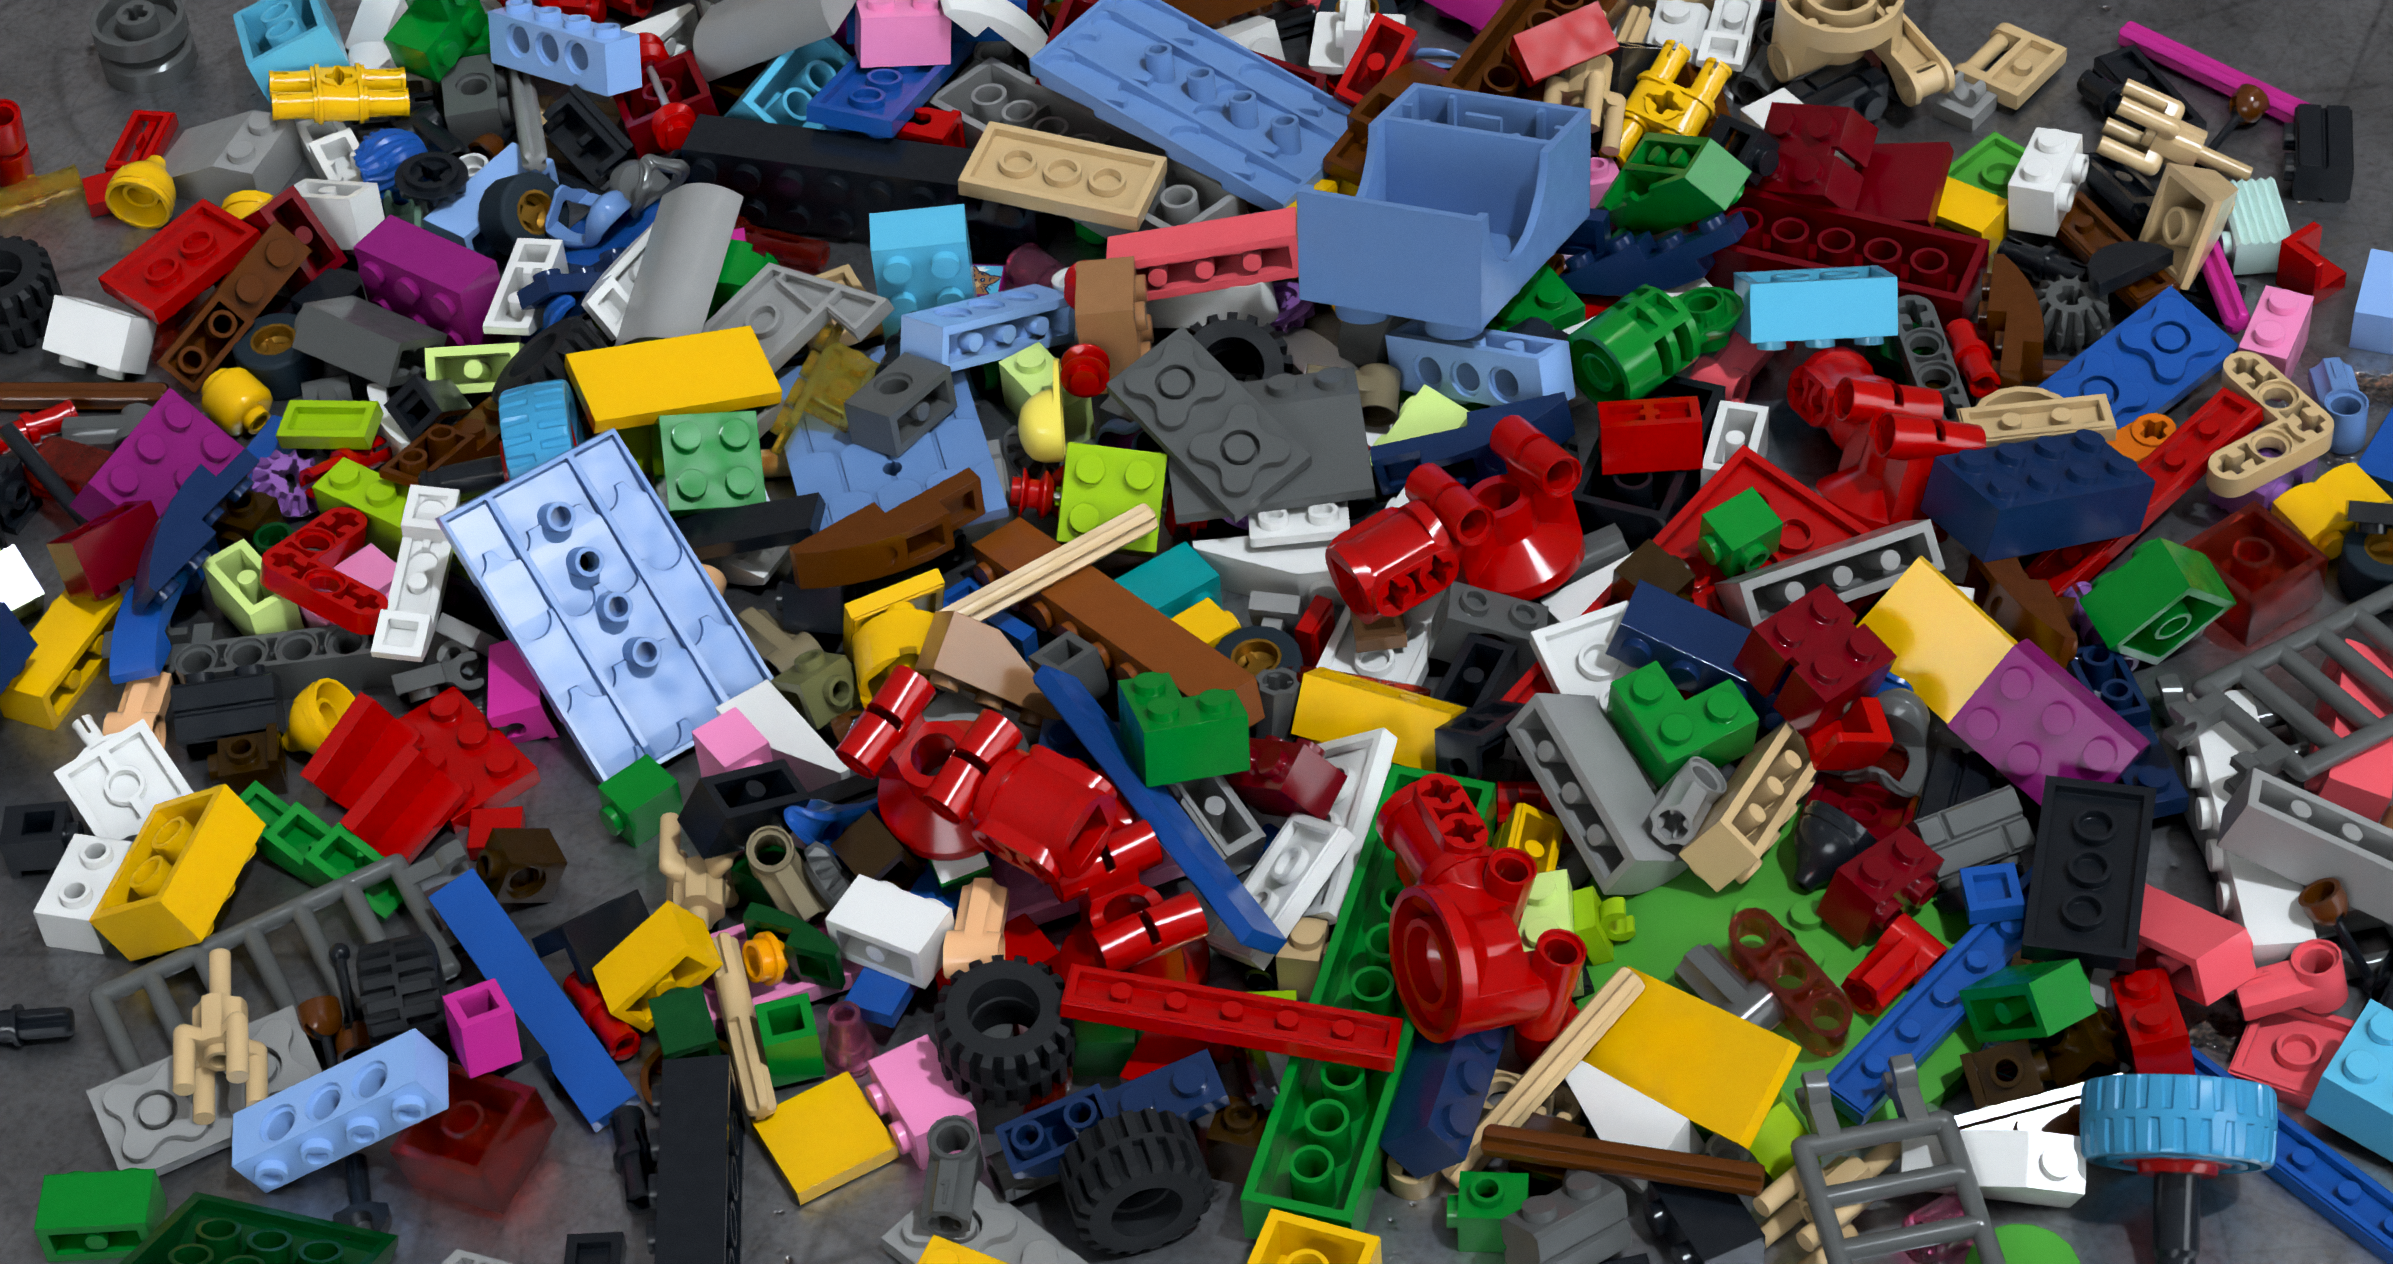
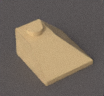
[2138,163,2239,290]

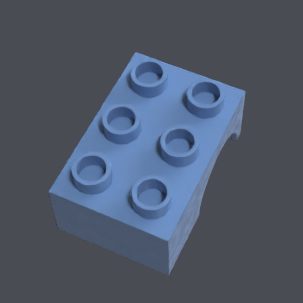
[1296,83,1591,340]

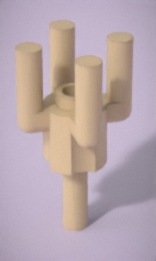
[1543,11,1626,156]
[2095,78,2253,182]
[659,812,740,931]
[173,948,268,1125]
[1753,1141,1901,1264]

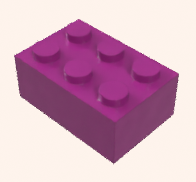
[353,215,507,347]
[69,387,245,521]
[1947,638,2151,806]

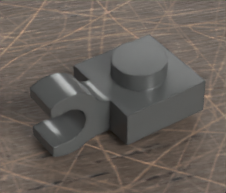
[391,652,485,703]

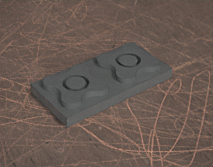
[1106,326,1312,524]

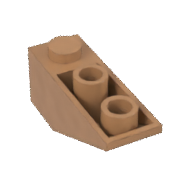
[915,611,1063,731]

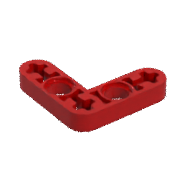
[260,507,388,635]

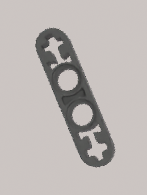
[1892,295,1971,421]

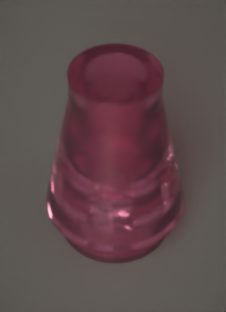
[824,1001,879,1079]

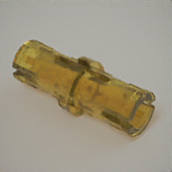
[0,164,84,218]

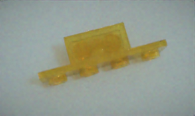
[770,322,879,456]

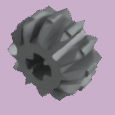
[2034,274,2110,353]

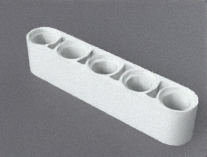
[1051,267,1279,328]

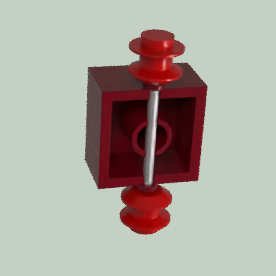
[613,32,720,160]

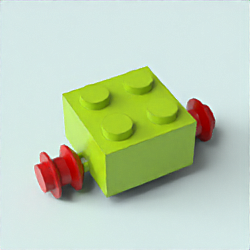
[1009,442,1208,558]

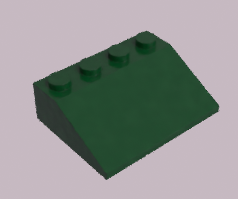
[119,1192,398,1264]

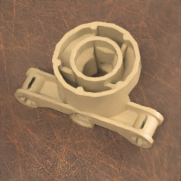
[1767,0,1955,107]

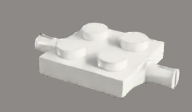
[53,714,194,842]

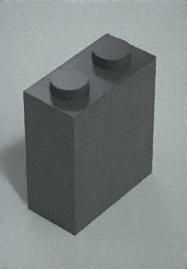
[292,295,448,387]

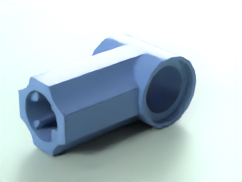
[2308,357,2369,454]

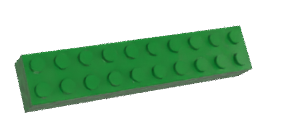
[1240,764,1497,1239]

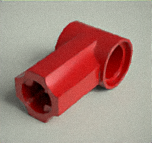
[1841,913,1949,1017]

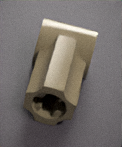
[1306,363,1401,427]
[737,606,824,678]
[746,826,832,927]

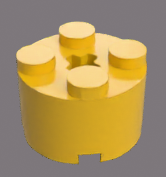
[851,601,939,710]

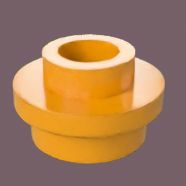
[742,931,789,986]

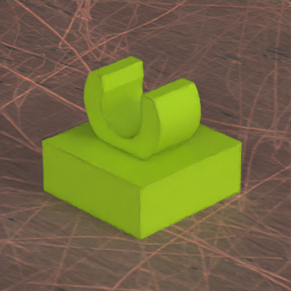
[1572,886,1636,966]

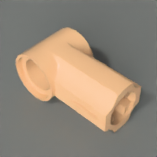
[102,671,175,750]
[943,878,1009,979]

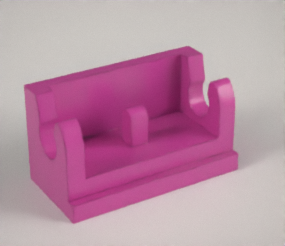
[487,640,559,744]

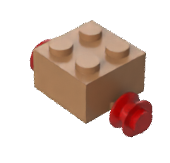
[1060,256,1154,398]

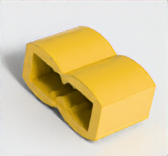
[2269,463,2393,564]

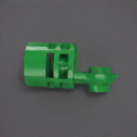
[1565,283,1744,406]

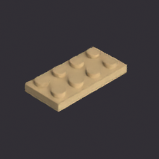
[958,121,1167,232]

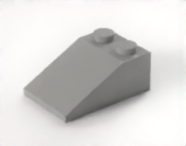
[164,110,305,207]

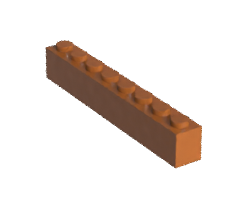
[971,516,1265,728]

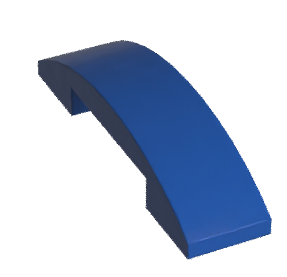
[109,566,205,685]

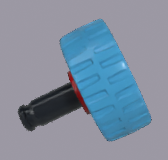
[418,379,586,503]
[2079,1074,2278,1264]

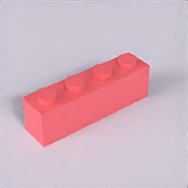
[1106,207,1299,301]
[2304,638,2393,823]

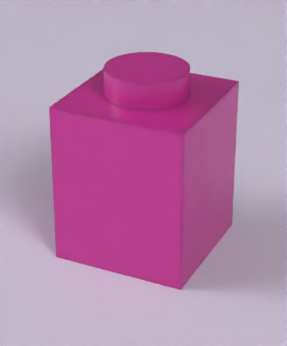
[442,978,523,1079]

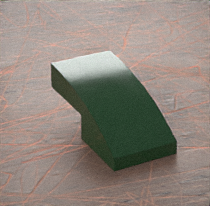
[743,902,846,990]

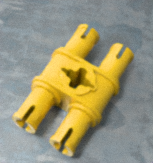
[1598,40,1732,168]
[269,62,410,125]

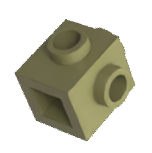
[770,649,861,730]

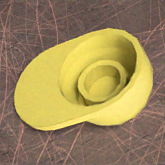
[1018,358,1066,463]

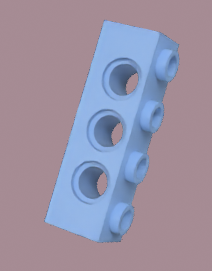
[488,0,642,97]
[900,284,1075,372]
[1385,319,1576,407]
[232,1028,449,1193]

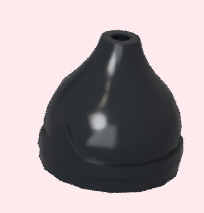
[1793,800,1877,892]

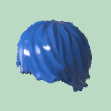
[353,128,430,210]

